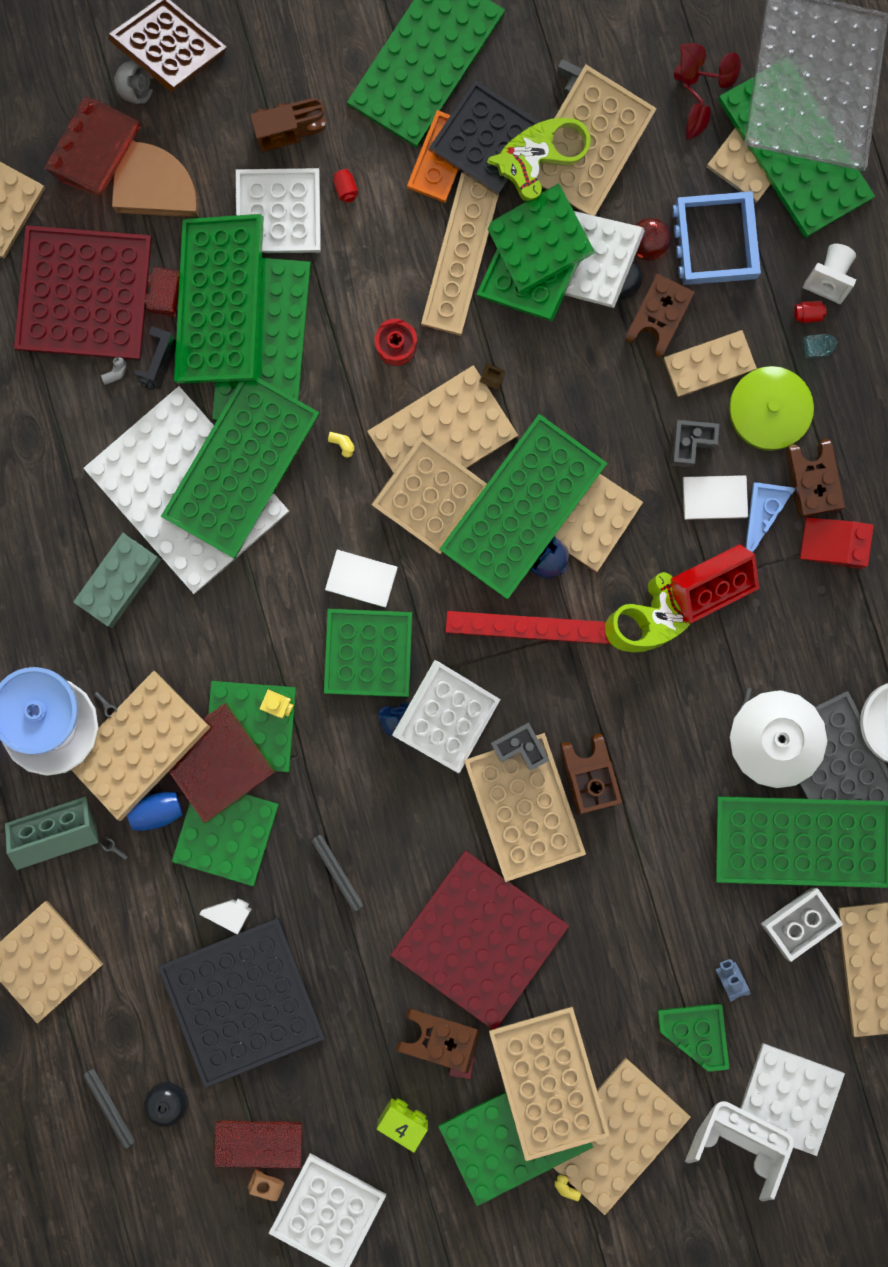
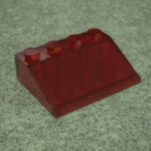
[44,96,141,196]

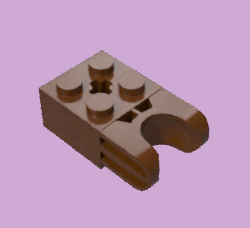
[250,98,326,153]
[625,274,695,358]
[786,438,845,519]
[560,733,622,815]
[396,1009,481,1073]

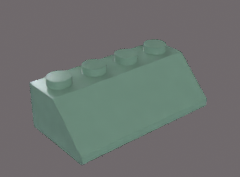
[5,796,98,870]

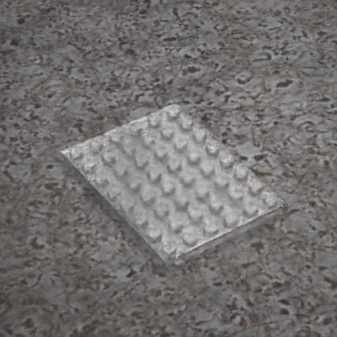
[744,0,888,171]

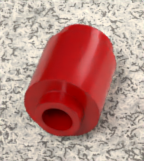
[333,169,359,203]
[794,300,827,323]

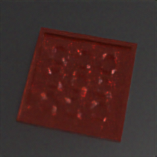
[169,703,275,823]

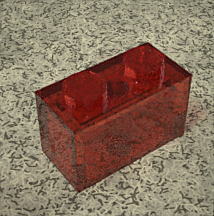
[145,267,180,317]

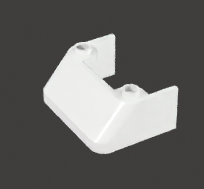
[685,1102,794,1201]

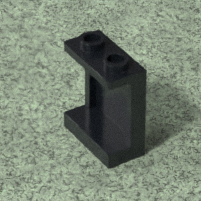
[134,326,176,390]

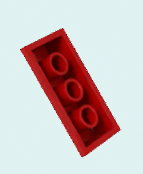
[670,544,759,624]

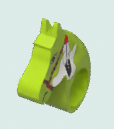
[487,118,591,201]
[605,572,690,652]

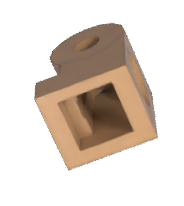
[248,1169,284,1201]

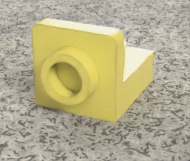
[260,690,294,719]

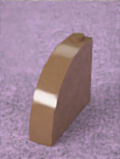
[112,139,199,218]

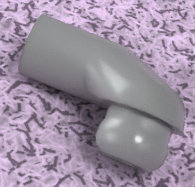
[101,357,127,385]

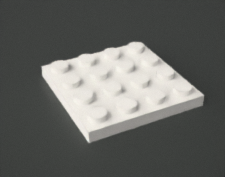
[236,168,321,253]
[565,211,645,308]
[392,660,501,773]
[740,1043,845,1156]
[269,1153,386,1267]

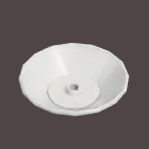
[3,681,98,776]
[730,691,827,788]

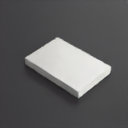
[683,476,748,520]
[325,550,398,608]

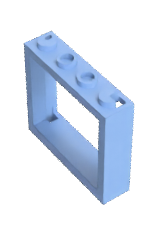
[672,191,761,285]

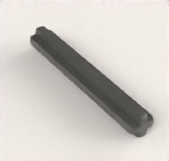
[312,835,363,912]
[83,1069,135,1148]

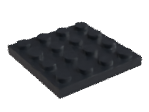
[429,80,540,196]

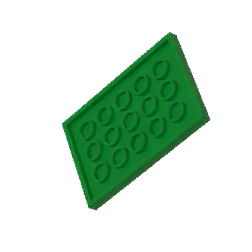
[438,1091,593,1206]

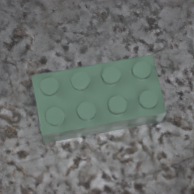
[74,533,161,628]

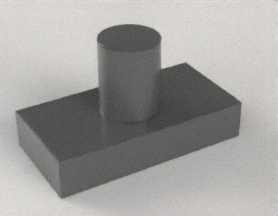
[557,59,582,94]

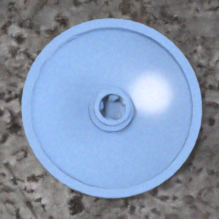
[0,667,78,754]

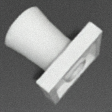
[803,244,856,304]

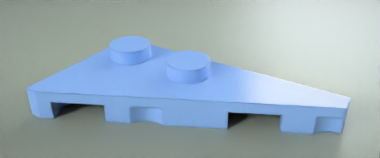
[745,482,795,552]

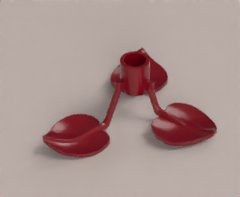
[674,43,741,139]

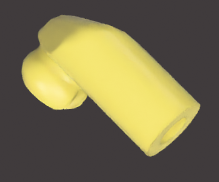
[328,432,354,457]
[555,1175,581,1201]

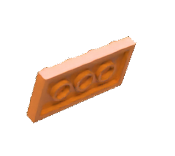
[407,110,459,203]

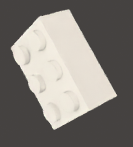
[761,887,843,962]

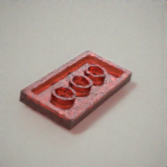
[214,1121,302,1168]

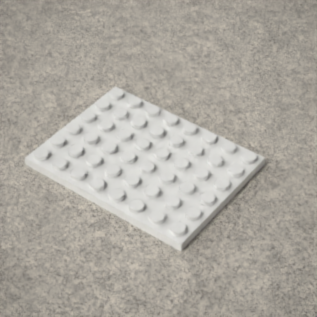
[84,386,290,594]

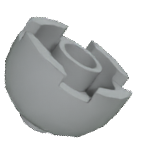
[114,60,153,104]

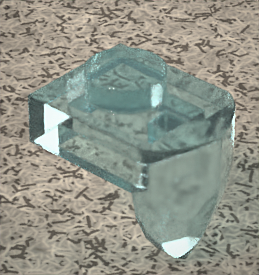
[803,334,838,358]

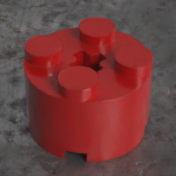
[374,319,417,366]

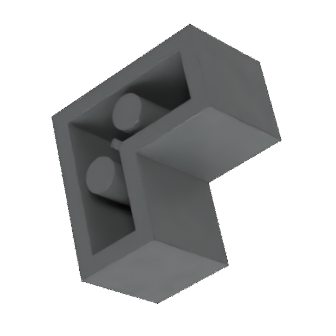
[670,420,719,468]
[490,722,550,771]

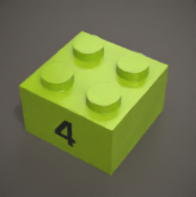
[377,1098,428,1152]

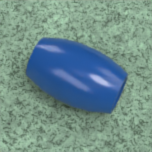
[127,792,183,831]

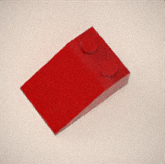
[800,518,874,569]

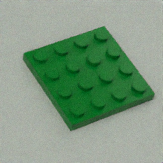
[488,183,596,295]
[477,249,579,322]
[324,609,412,697]
[204,681,296,772]
[172,780,279,886]

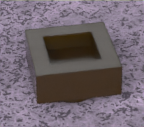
[479,363,506,390]

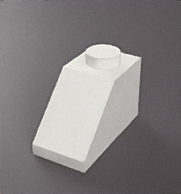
[199,899,252,934]

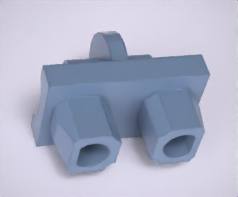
[716,959,750,1002]

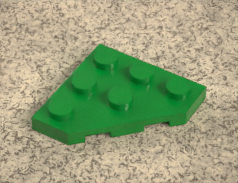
[657,1003,729,1072]

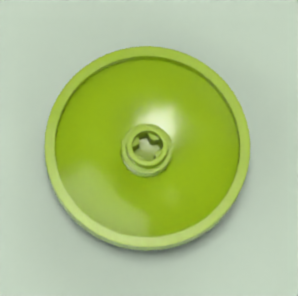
[729,366,814,451]

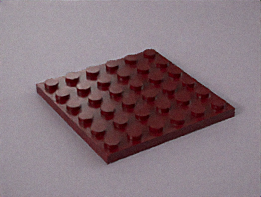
[14,225,152,360]
[390,850,569,1030]

